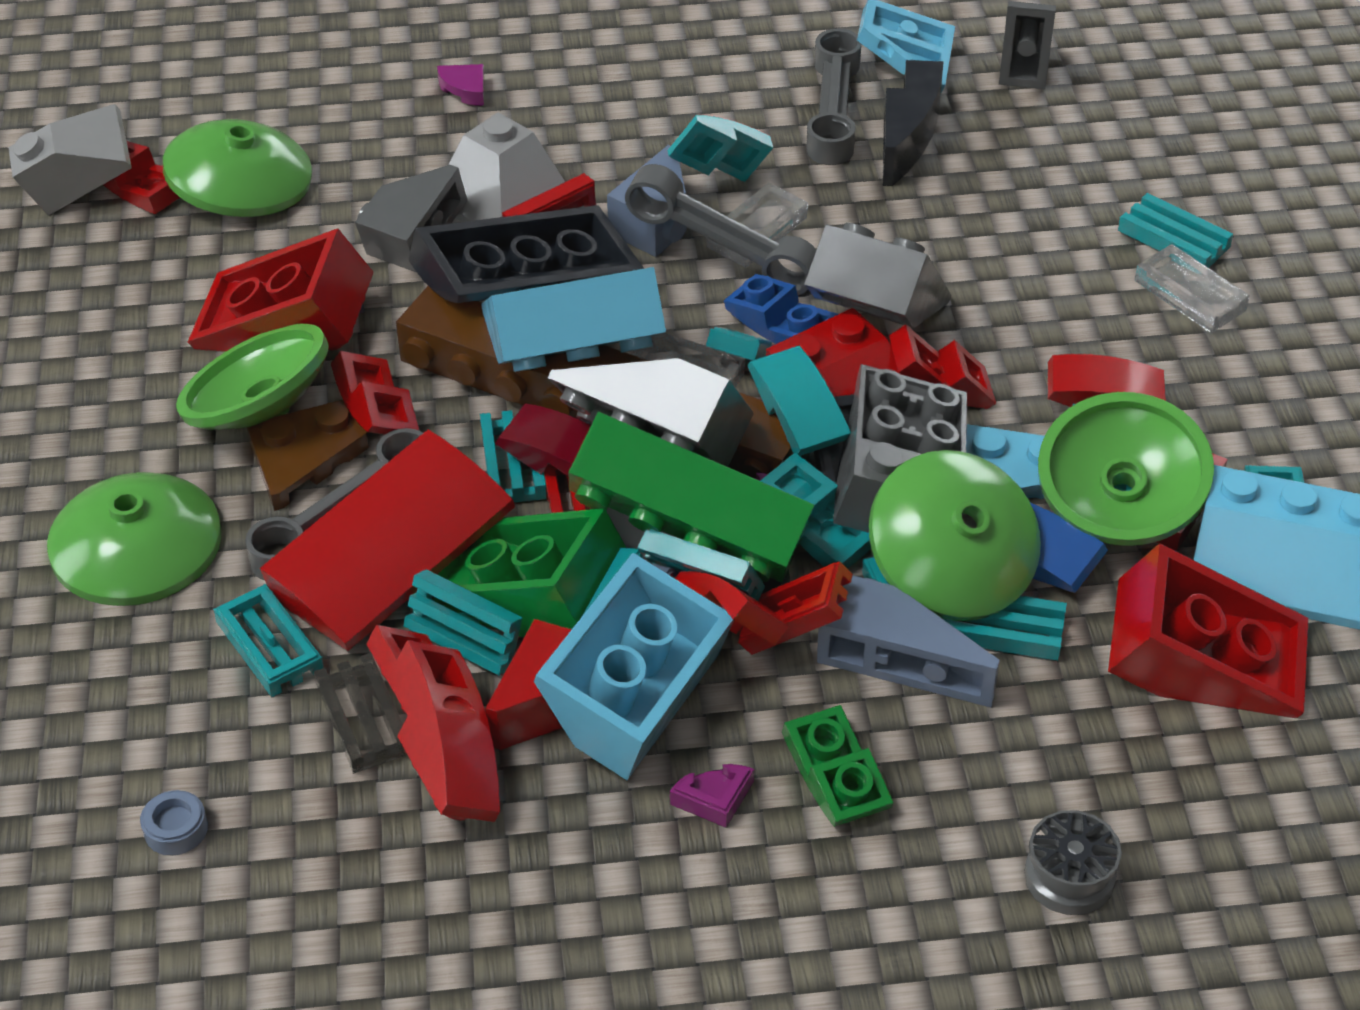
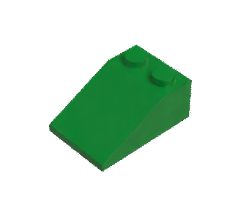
[432,508,626,638]

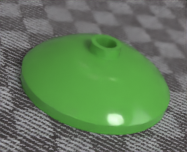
[163,119,312,217]
[176,324,329,430]
[1038,392,1214,546]
[869,450,1041,621]
[47,472,222,606]

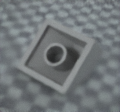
[8,104,132,216]
[449,112,565,222]

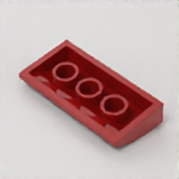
[260,429,515,651]

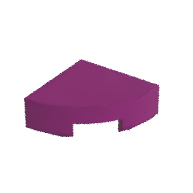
[437,64,485,106]
[670,764,754,828]

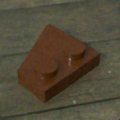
[247,400,369,511]

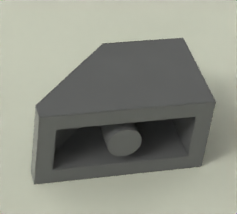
[999,1,1056,89]
[355,165,467,272]

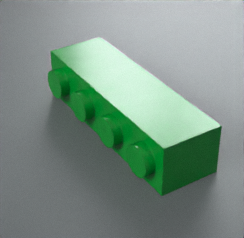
[568,411,814,583]

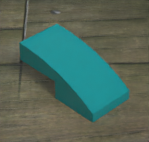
[667,115,773,182]
[748,345,851,456]
[760,453,871,569]

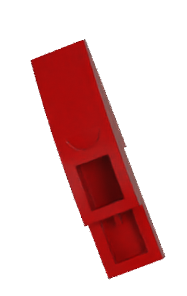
[366,625,500,822]

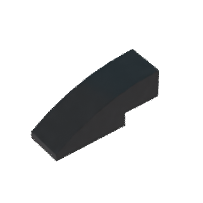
[882,60,944,186]

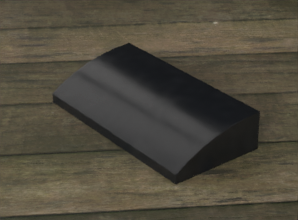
[408,205,644,303]

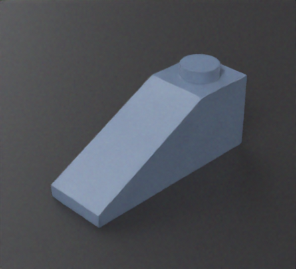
[817,576,1000,707]

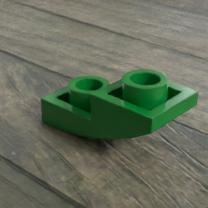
[782,705,894,827]

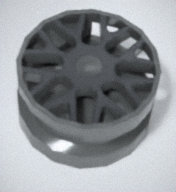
[1024,810,1122,915]

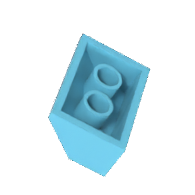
[481,267,666,372]
[1193,465,1360,630]
[534,553,734,780]

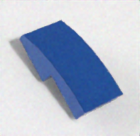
[724,274,838,344]
[1030,502,1108,593]

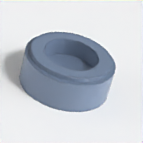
[140,790,208,855]

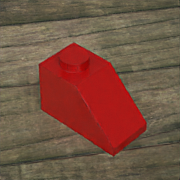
[485,619,572,750]

